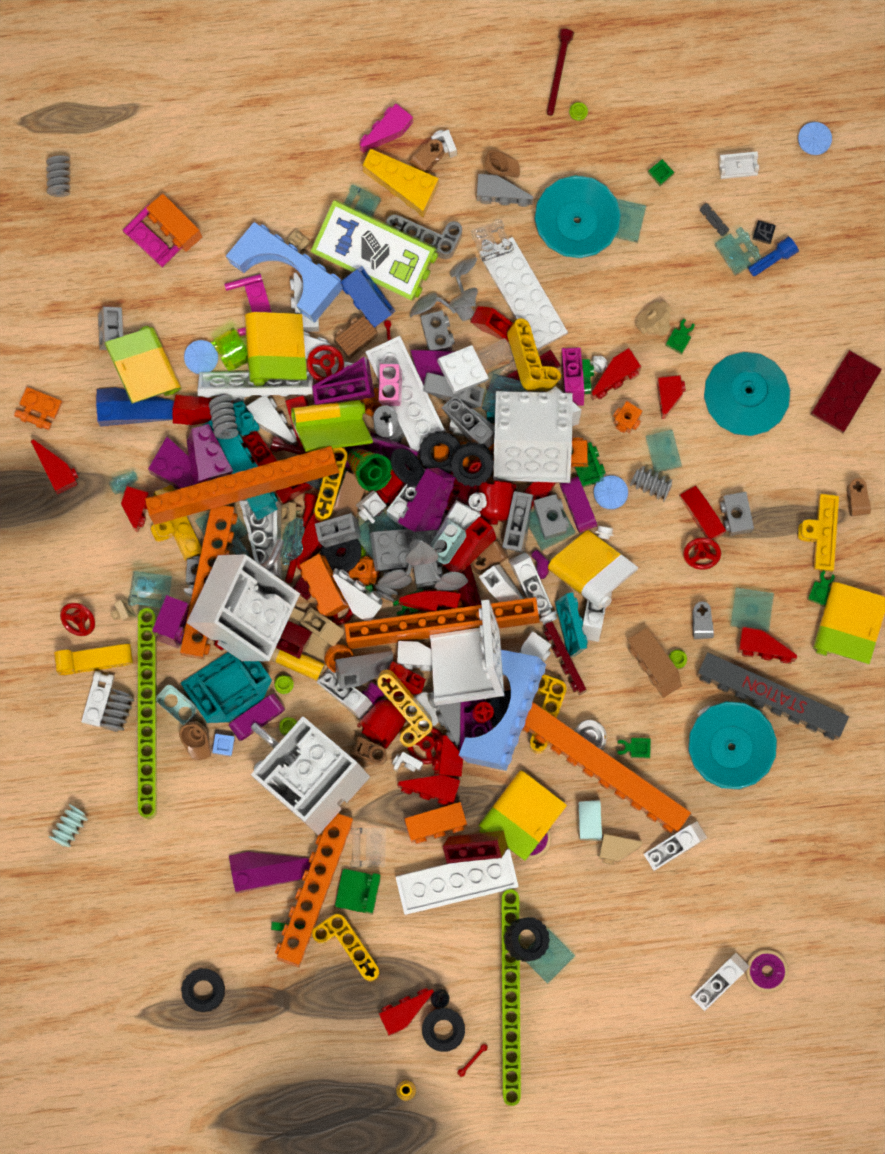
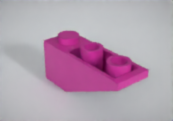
[360,104,413,153]
[562,348,584,406]

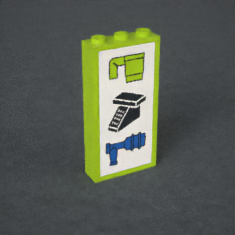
[310,200,439,301]

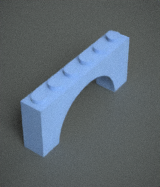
[226,222,343,323]
[459,650,546,771]

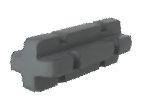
[700,203,729,236]

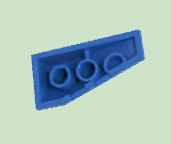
[96,387,174,427]

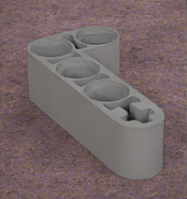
[386,215,462,259]

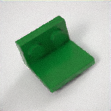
[335,869,381,915]

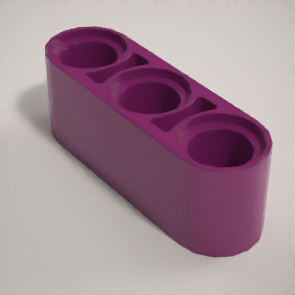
[559,476,597,533]
[228,693,285,741]

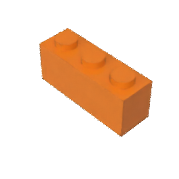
[146,193,203,252]
[300,554,349,617]
[404,802,467,845]

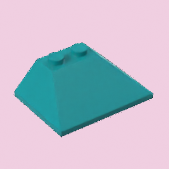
[181,652,272,723]

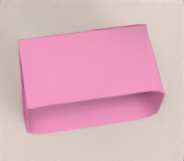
[379,364,402,406]

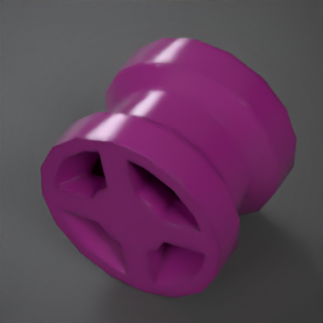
[362,682,385,705]

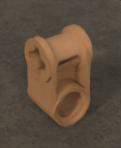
[409,139,444,173]
[847,478,871,516]
[472,541,509,574]
[349,736,388,765]

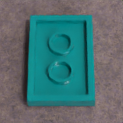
[555,592,588,657]

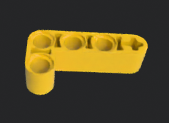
[507,318,561,391]
[311,447,347,522]
[54,644,133,675]
[377,670,433,747]
[529,674,567,754]
[312,914,379,982]

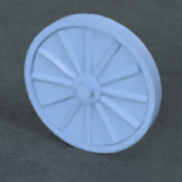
[798,122,832,155]
[184,340,218,374]
[594,475,628,509]

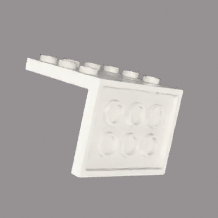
[493,391,573,483]
[430,599,504,706]

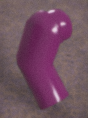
[531,550,549,579]

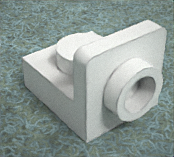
[431,130,457,158]
[356,490,386,524]
[392,752,423,772]

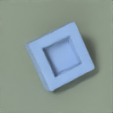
[212,734,235,757]

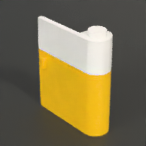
[548,530,638,609]

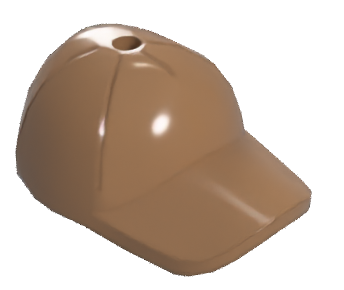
[483,149,520,178]
[179,721,211,760]

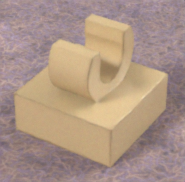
[284,230,310,254]
[281,502,302,525]
[111,600,136,621]

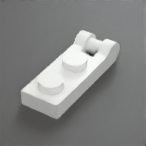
[81,671,115,728]

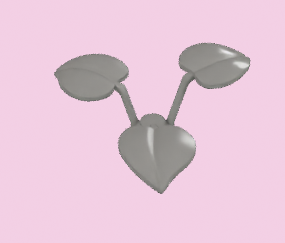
[410,257,478,321]
[378,540,468,592]

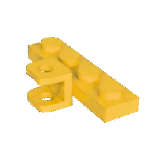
[150,485,202,561]
[798,494,839,572]

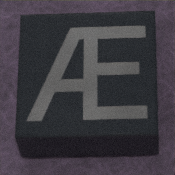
[752,220,776,244]

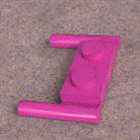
[122,204,182,268]
[224,274,272,337]

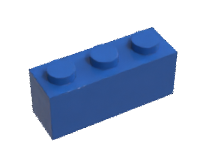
[340,266,396,328]

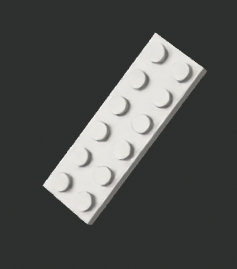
[480,237,568,350]
[366,336,445,452]
[198,370,313,398]
[395,849,519,915]

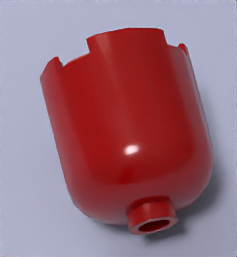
[477,481,516,525]
[357,700,406,749]

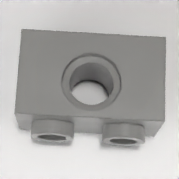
[720,492,754,536]
[533,494,569,540]

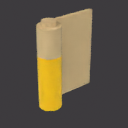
[270,608,331,681]

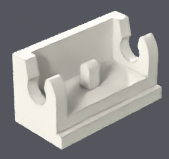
[718,151,759,179]

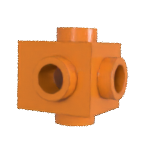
[613,401,643,434]
[349,557,380,585]

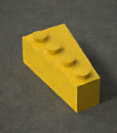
[363,149,439,218]

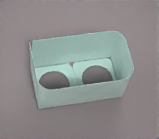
[430,518,466,564]
[156,685,198,725]
[579,800,602,841]

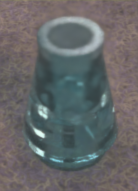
[109,470,138,495]

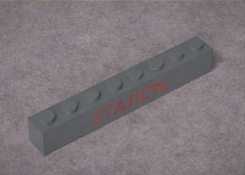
[697,652,849,741]

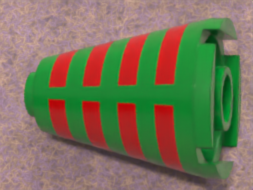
[347,448,392,491]

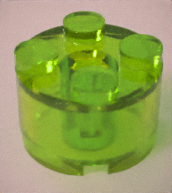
[211,327,248,371]

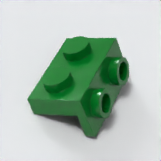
[571,442,606,488]

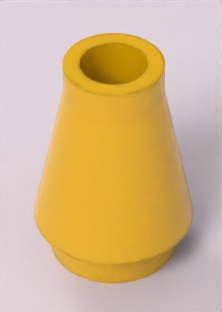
[396,1081,416,1101]

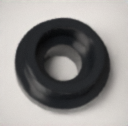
[431,988,450,1008]

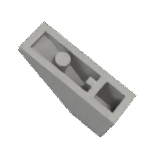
[502,491,533,553]

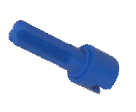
[748,236,799,276]

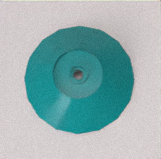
[534,175,621,259]
[704,352,791,436]
[688,701,777,790]

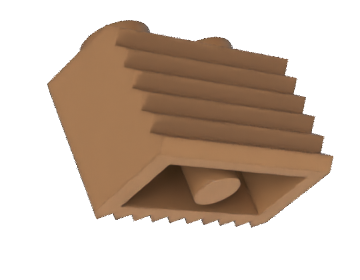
[334,315,378,359]

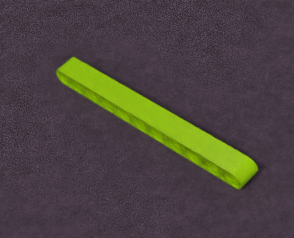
[138,608,157,820]
[501,889,521,1106]

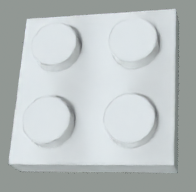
[437,345,489,394]

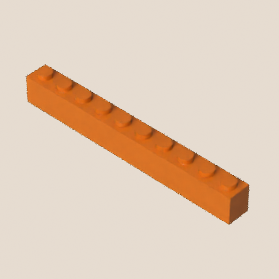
[145,446,340,525]
[345,597,540,649]
[522,702,691,833]

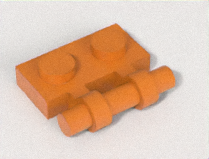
[14,387,62,430]

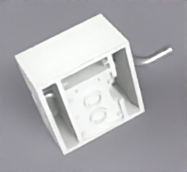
[187,539,300,661]
[251,717,370,835]

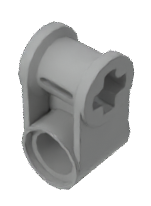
[692,602,714,640]

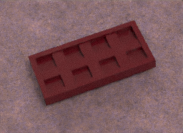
[811,350,882,434]

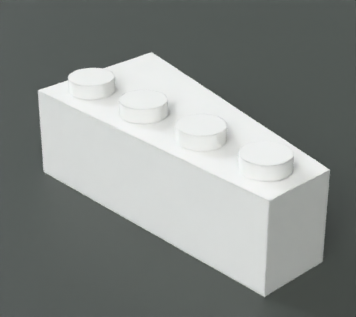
[239,501,282,579]

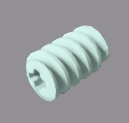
[48,804,88,847]

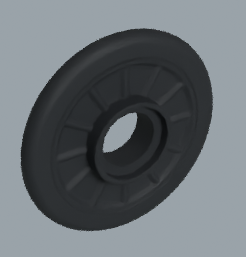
[390,449,424,486]
[321,539,362,572]

